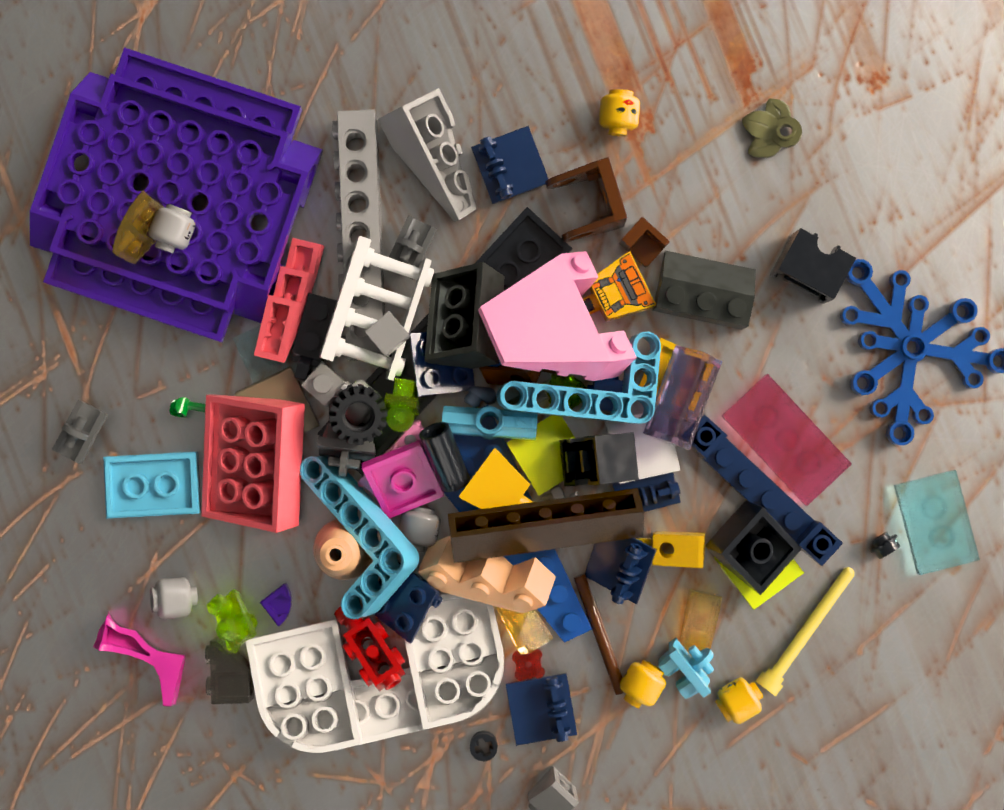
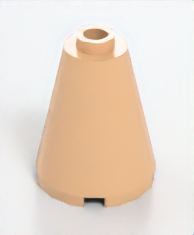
[313,519,373,580]

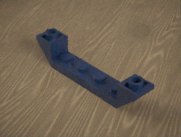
[683,414,843,566]

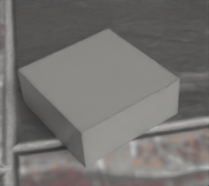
[365,311,411,357]

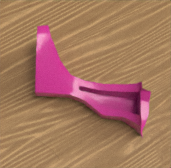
[93,612,186,707]

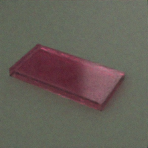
[721,374,852,506]

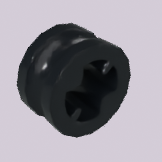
[470,730,498,762]

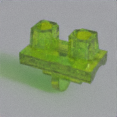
[384,378,420,432]
[206,589,258,654]

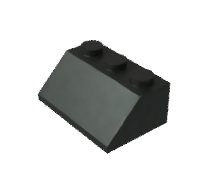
[652,250,756,330]
[425,262,505,369]

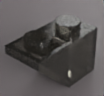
[205,637,255,704]

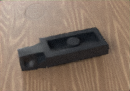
[292,293,337,381]

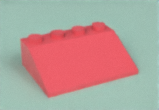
[201,394,305,533]

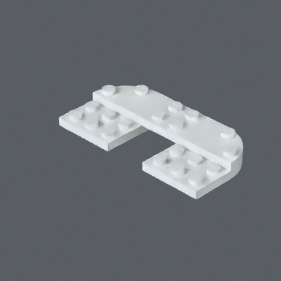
[245,594,504,753]

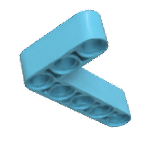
[496,331,661,424]
[300,456,419,620]

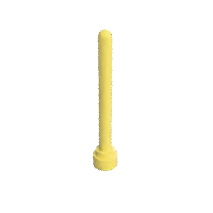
[755,567,854,696]

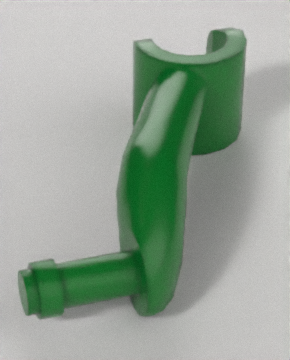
[169,397,206,418]

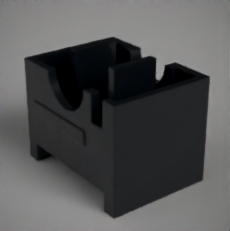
[770,228,856,304]
[559,432,639,486]

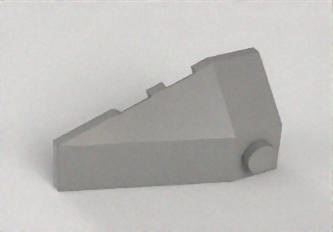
[378,88,476,222]

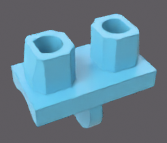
[658,638,714,699]

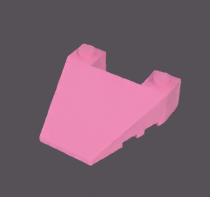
[478,251,637,381]

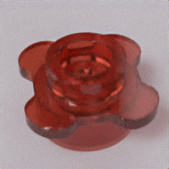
[512,648,545,681]

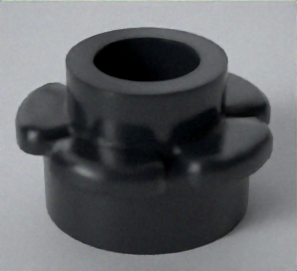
[870,532,900,559]

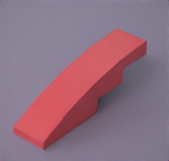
[254,238,325,363]

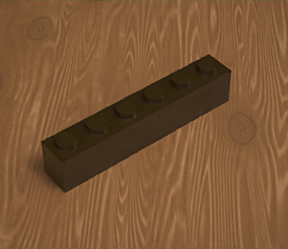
[448,488,644,563]

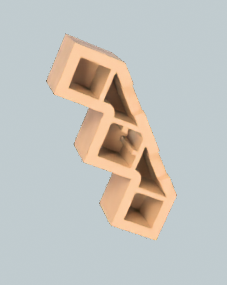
[417,536,556,613]

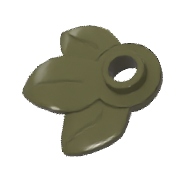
[742,98,802,158]

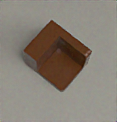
[619,217,670,267]

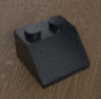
[705,501,802,595]

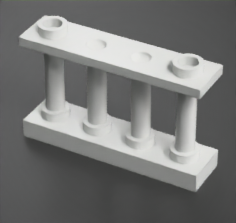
[319,236,434,381]

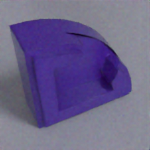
[260,583,292,627]

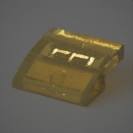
[112,190,165,265]

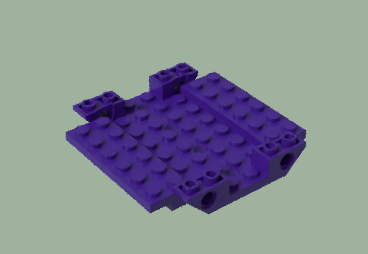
[30,47,323,343]

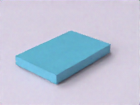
[103,452,201,519]

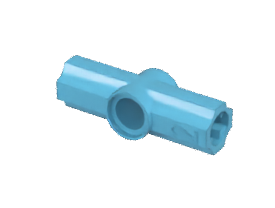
[442,406,538,440]

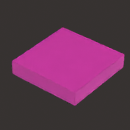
[361,440,444,519]

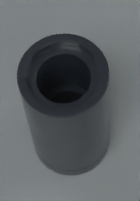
[419,422,471,492]

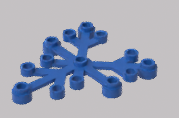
[840,259,1004,445]

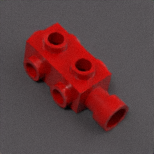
[334,606,406,692]

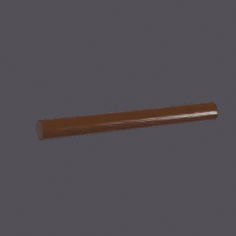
[574,574,624,695]

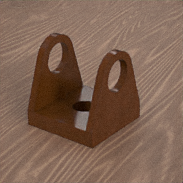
[545,157,627,242]

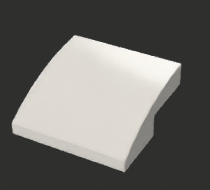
[604,408,680,484]

